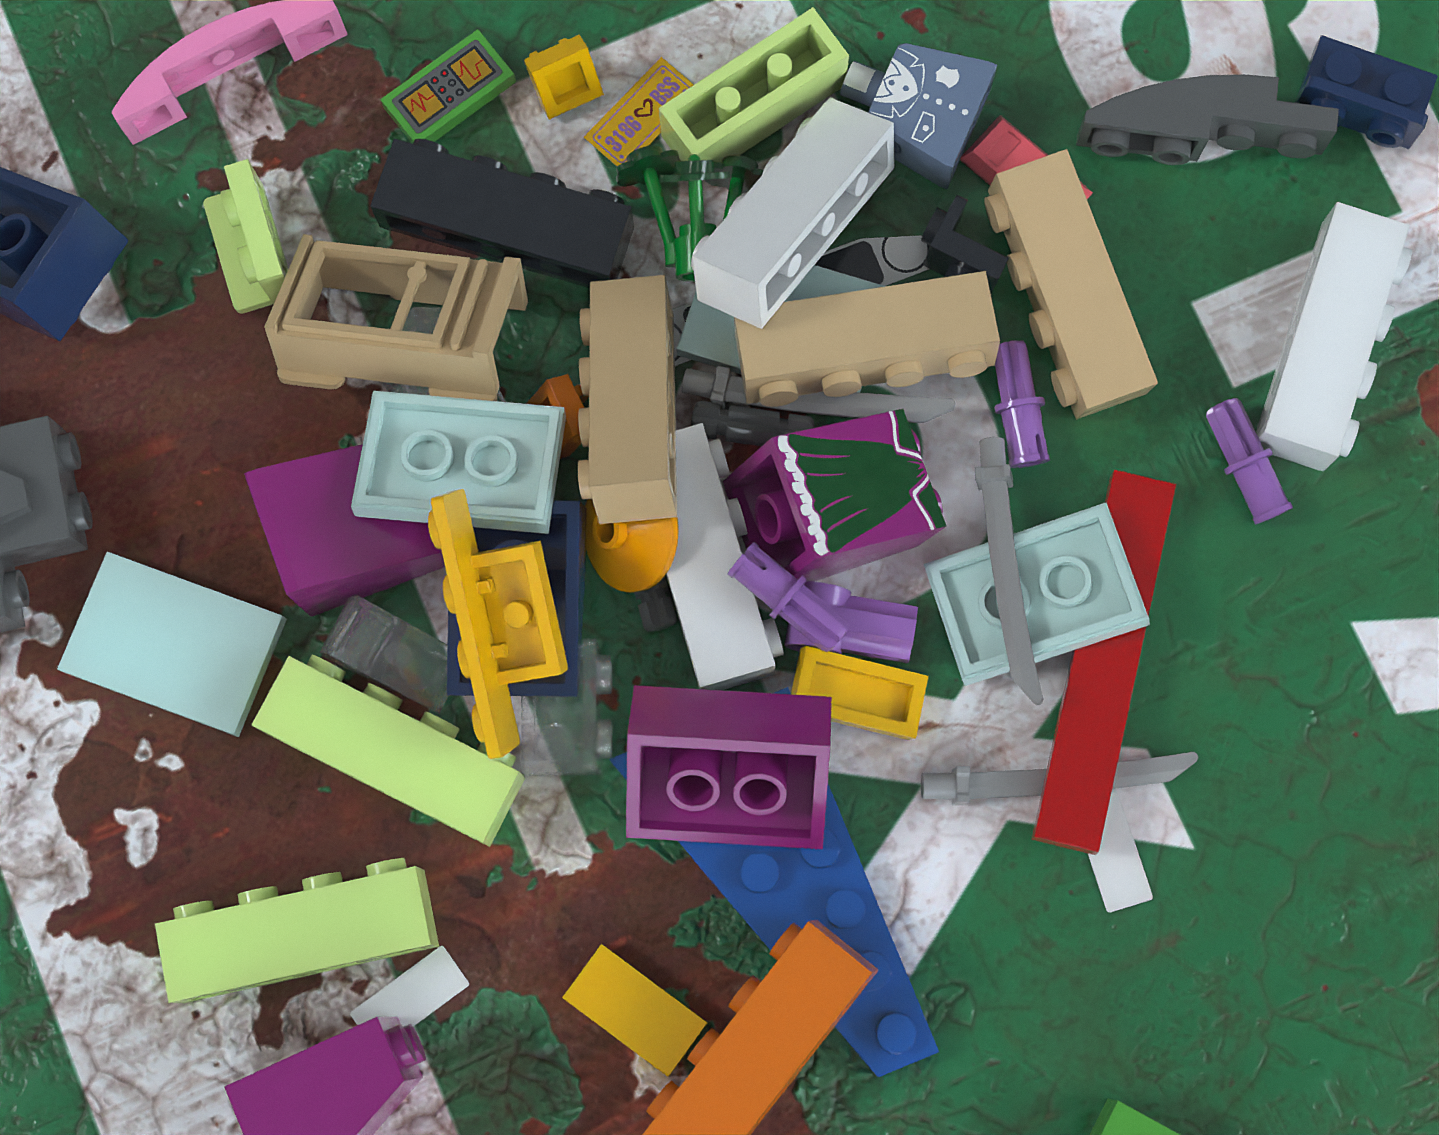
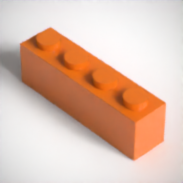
[642,920,878,1135]

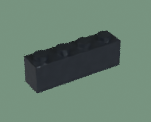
[370,139,634,288]

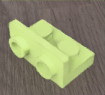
[203,159,288,314]

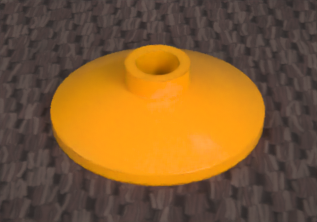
[585,499,678,592]

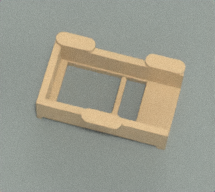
[264,234,528,401]

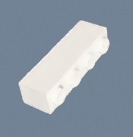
[691,97,894,329]
[1256,202,1412,472]
[666,423,784,690]

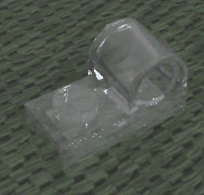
[319,595,449,714]

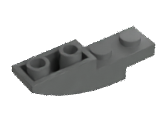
[1076,74,1339,165]

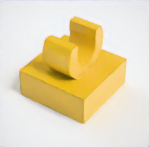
[524,35,604,120]

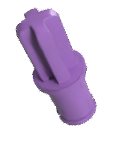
[994,340,1050,468]
[1206,398,1293,525]
[727,542,849,652]

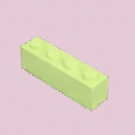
[252,655,525,847]
[155,858,439,1003]

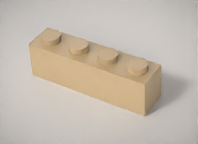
[984,149,1158,420]
[734,271,1000,407]
[578,275,677,524]

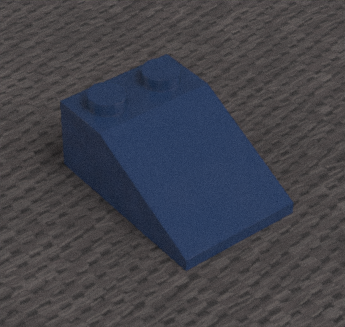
[0,167,129,342]
[447,501,586,697]

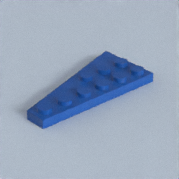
[609,687,939,1077]

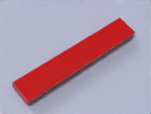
[1031,469,1176,855]

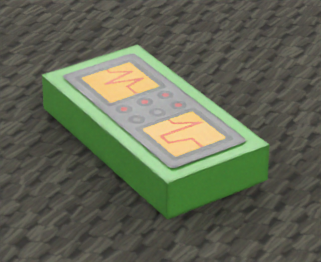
[380,29,516,144]

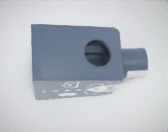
[840,43,997,189]

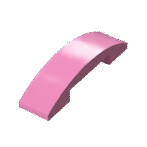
[112,0,348,145]

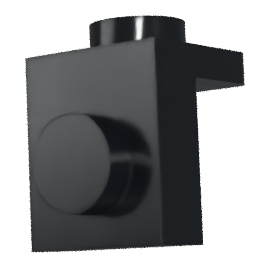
[921,195,1009,294]

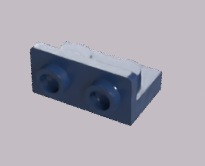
[1295,35,1438,149]

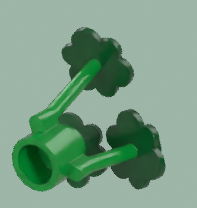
[616,145,763,282]

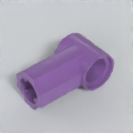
[785,581,918,663]

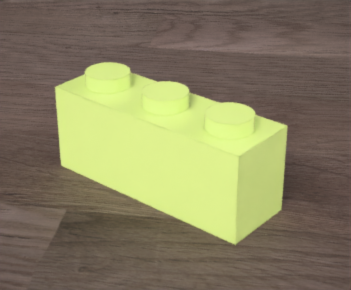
[658,8,849,163]

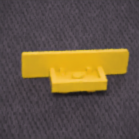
[428,489,568,759]

